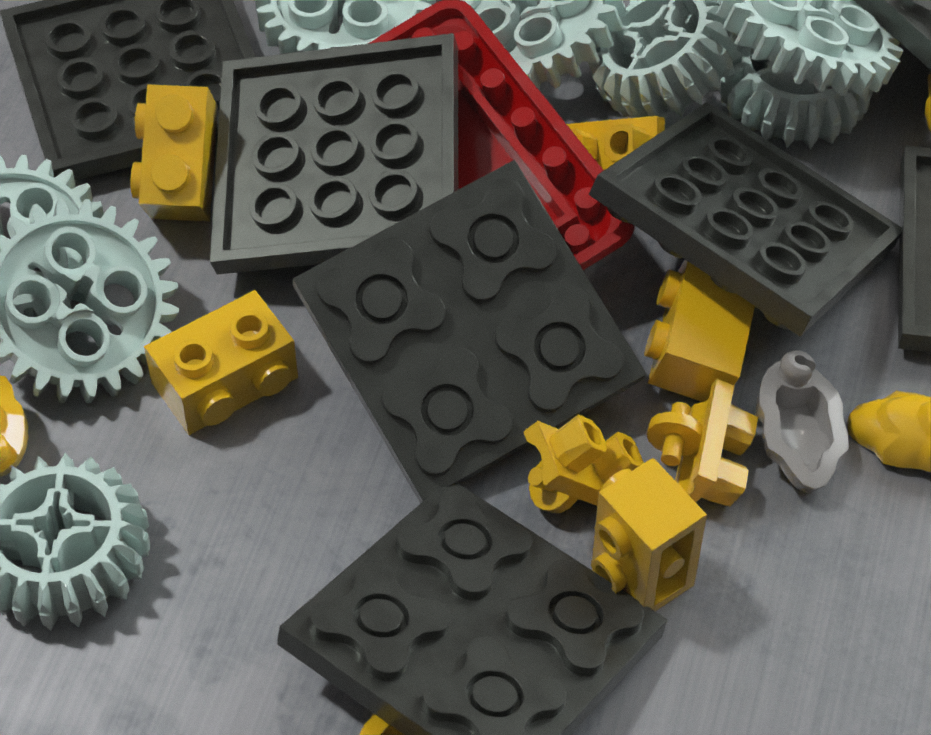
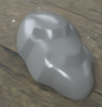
[756,350,849,493]

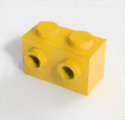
[130,84,218,222]
[644,260,755,402]
[144,290,298,435]
[591,457,707,611]

